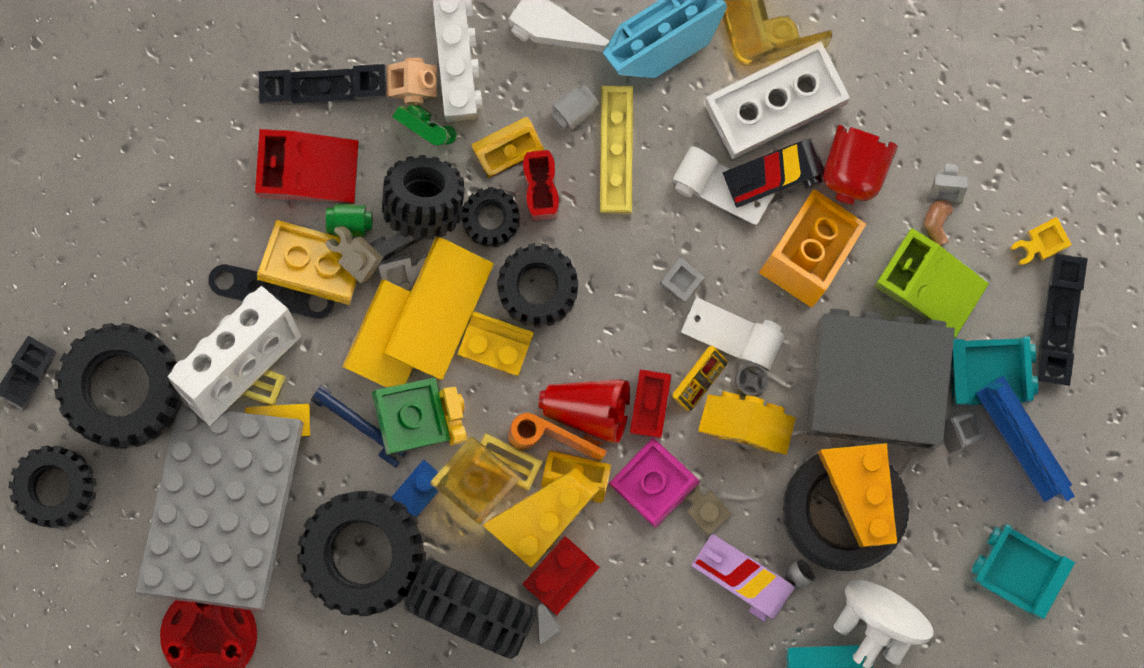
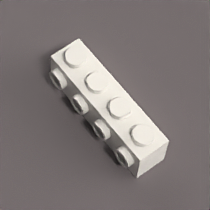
[433,0,483,123]

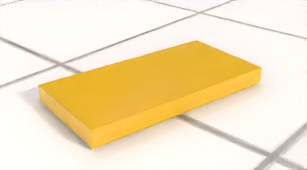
[383,236,494,380]

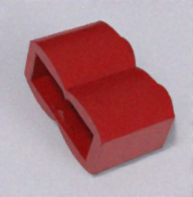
[523,150,559,221]

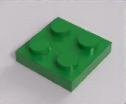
[371,378,451,455]

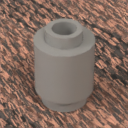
[551,84,599,131]

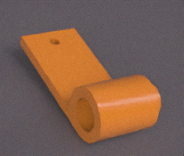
[507,413,607,462]

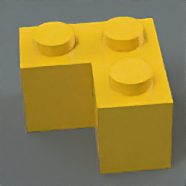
[698,391,796,455]

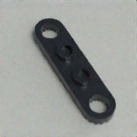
[208,264,335,319]

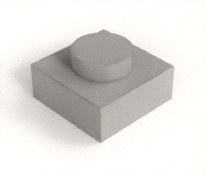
[660,257,705,303]

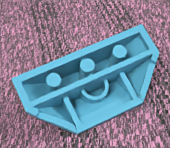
[603,0,727,78]

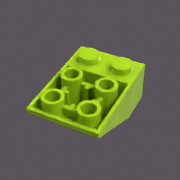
[873,228,989,338]

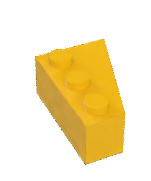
[482,468,600,568]

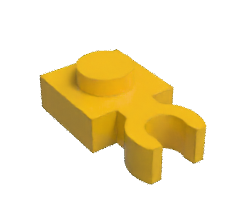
[1010,217,1072,266]
[439,386,467,446]

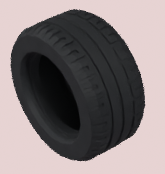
[782,446,910,571]

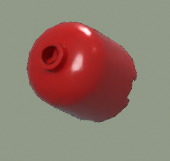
[823,125,898,205]

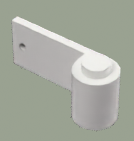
[672,146,775,227]
[680,297,785,371]

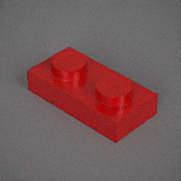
[629,369,672,439]

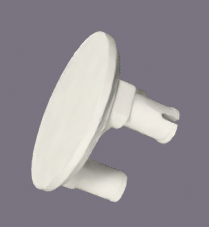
[833,580,934,668]

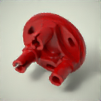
[160,600,258,668]

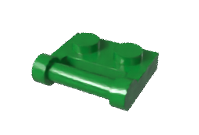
[392,104,458,146]

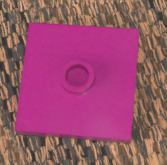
[608,438,700,529]

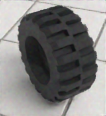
[54,323,182,449]
[297,490,426,617]
[404,558,536,659]

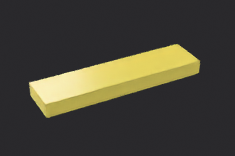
[600,86,633,214]

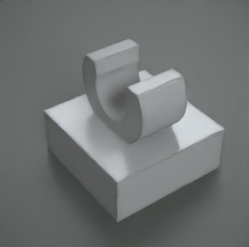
[930,164,968,204]

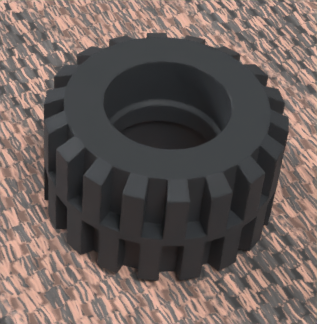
[382,155,465,240]
[497,243,578,328]
[8,445,97,528]

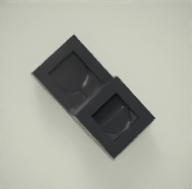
[0,336,56,411]

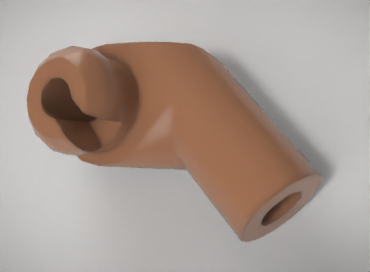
[924,200,953,246]

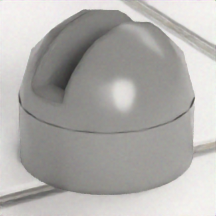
[786,559,815,588]

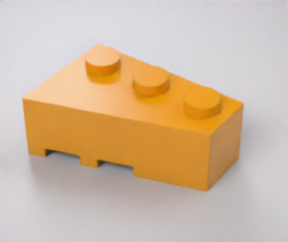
[817,443,897,547]

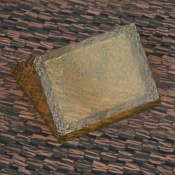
[430,435,521,525]

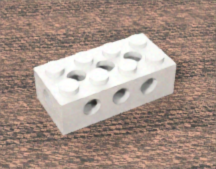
[704,41,850,160]
[167,286,302,426]

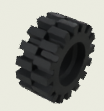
[462,187,520,247]

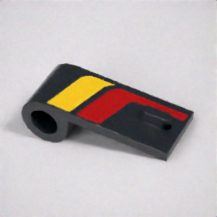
[722,138,824,208]

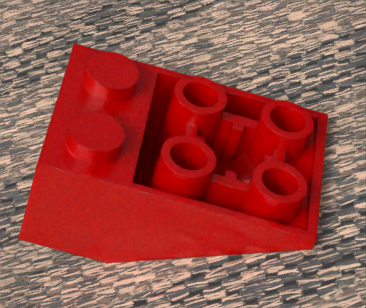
[255,129,359,204]

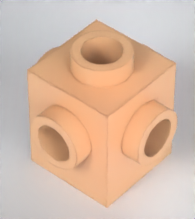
[387,58,437,105]

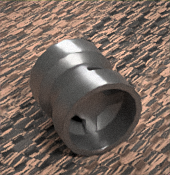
[735,364,769,397]

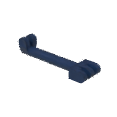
[310,384,407,468]

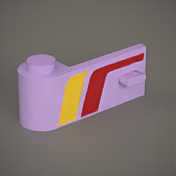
[691,533,795,622]

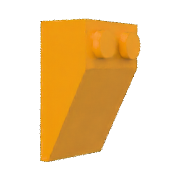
[758,189,867,308]

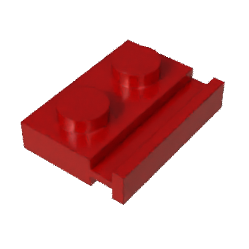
[522,536,600,615]

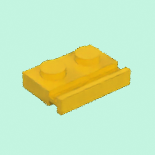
[457,311,534,377]

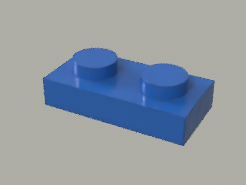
[392,459,448,518]

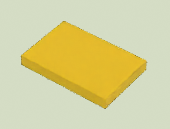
[257,219,358,305]
[342,279,413,388]

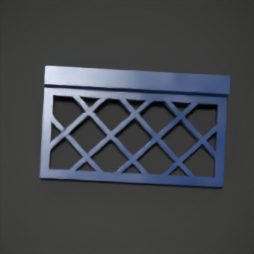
[974,375,1075,502]

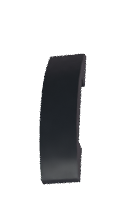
[258,64,387,105]
[1037,254,1088,386]

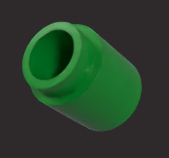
[326,204,373,237]

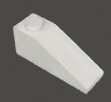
[509,0,609,52]

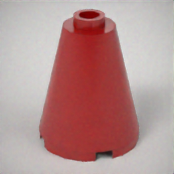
[538,379,630,443]

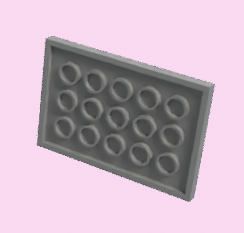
[135,405,304,612]

